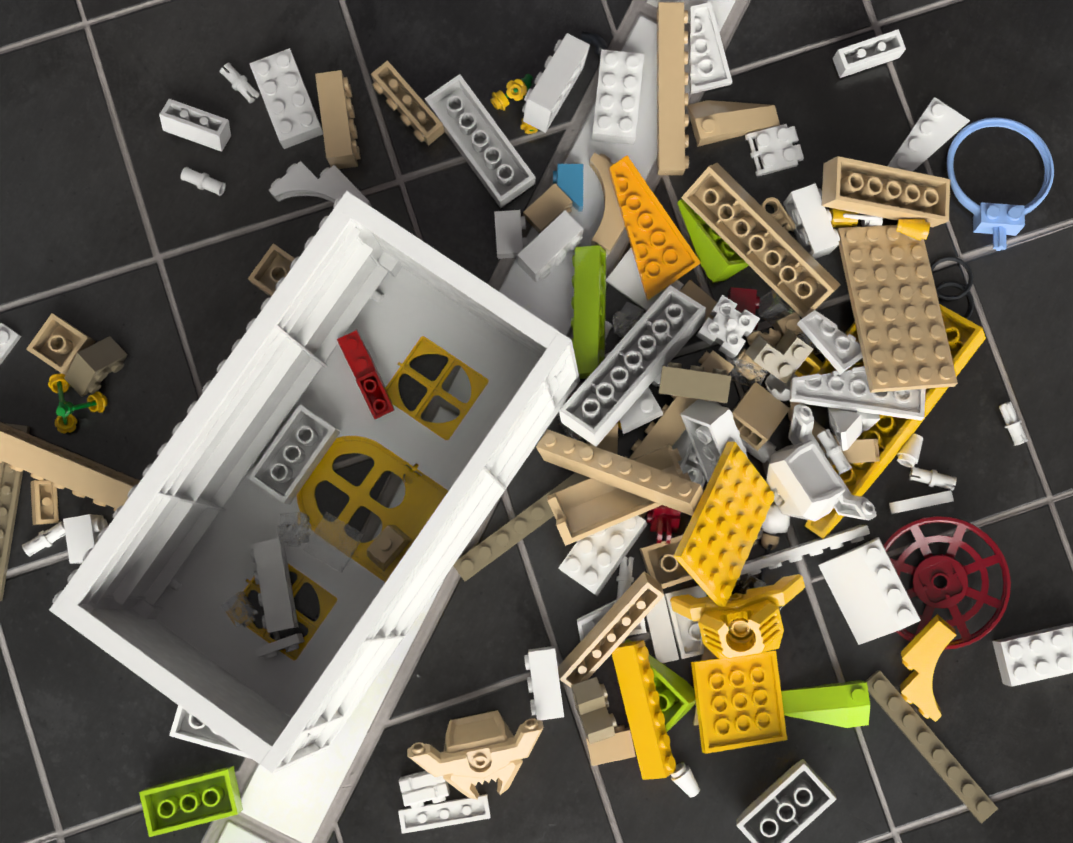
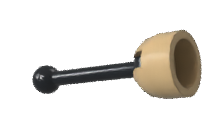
[757,533,780,586]

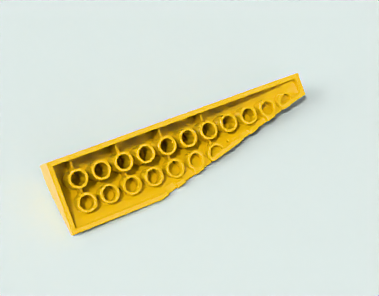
[805,304,986,539]

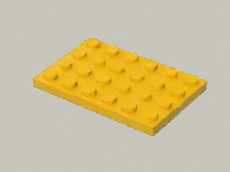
[673,441,774,607]

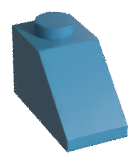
[553,164,584,212]

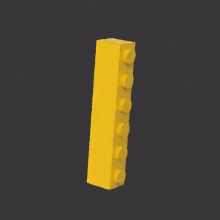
[612,640,676,780]

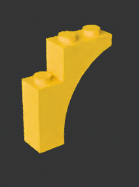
[900,614,956,722]

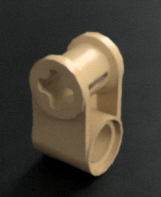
[761,197,796,232]

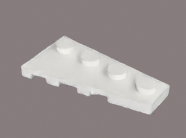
[690,2,732,94]

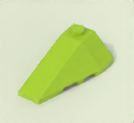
[677,200,749,282]
[781,680,870,728]

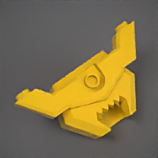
[670,574,805,659]

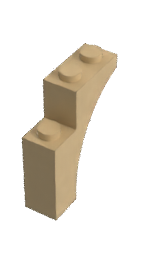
[589,152,626,255]
[788,402,880,465]

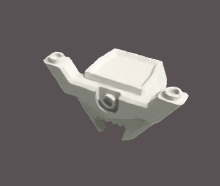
[766,403,876,521]

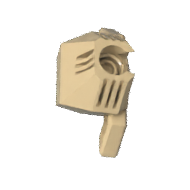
[407,710,544,800]

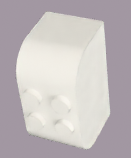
[736,759,836,843]

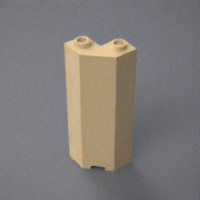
[547,444,691,546]

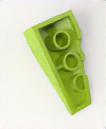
[624,639,696,732]

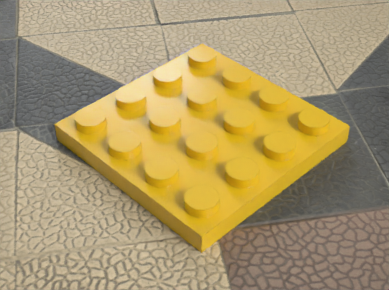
[691,650,787,754]

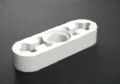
[889,490,954,514]

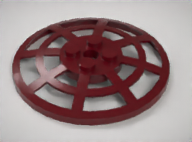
[883,516,1011,650]

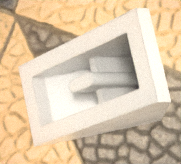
[828,408,862,451]

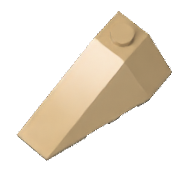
[687,100,780,147]

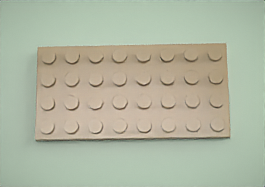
[837,225,958,393]

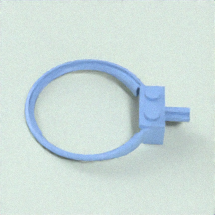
[947,117,1054,251]

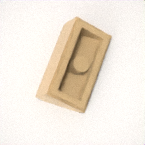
[31,480,59,525]

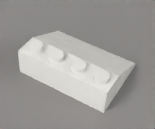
[818,537,921,645]

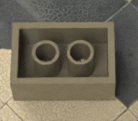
[659,362,731,403]

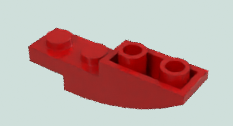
[337,330,395,419]

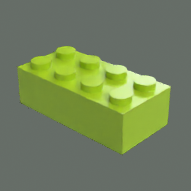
[139,766,243,837]

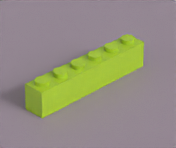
[571,245,606,379]

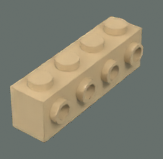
[371,60,445,146]

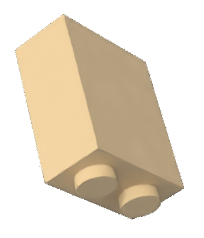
[732,382,790,451]

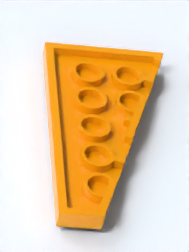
[608,155,701,301]

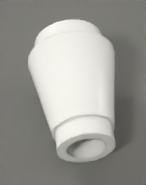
[897,434,923,468]
[671,763,700,797]

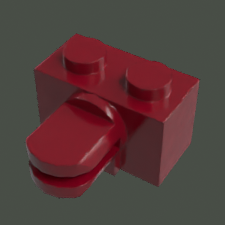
[646,505,681,544]

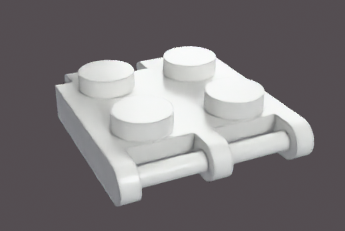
[745,124,804,176]

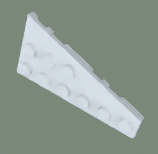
[789,366,926,421]

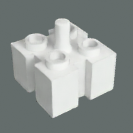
[696,295,760,359]

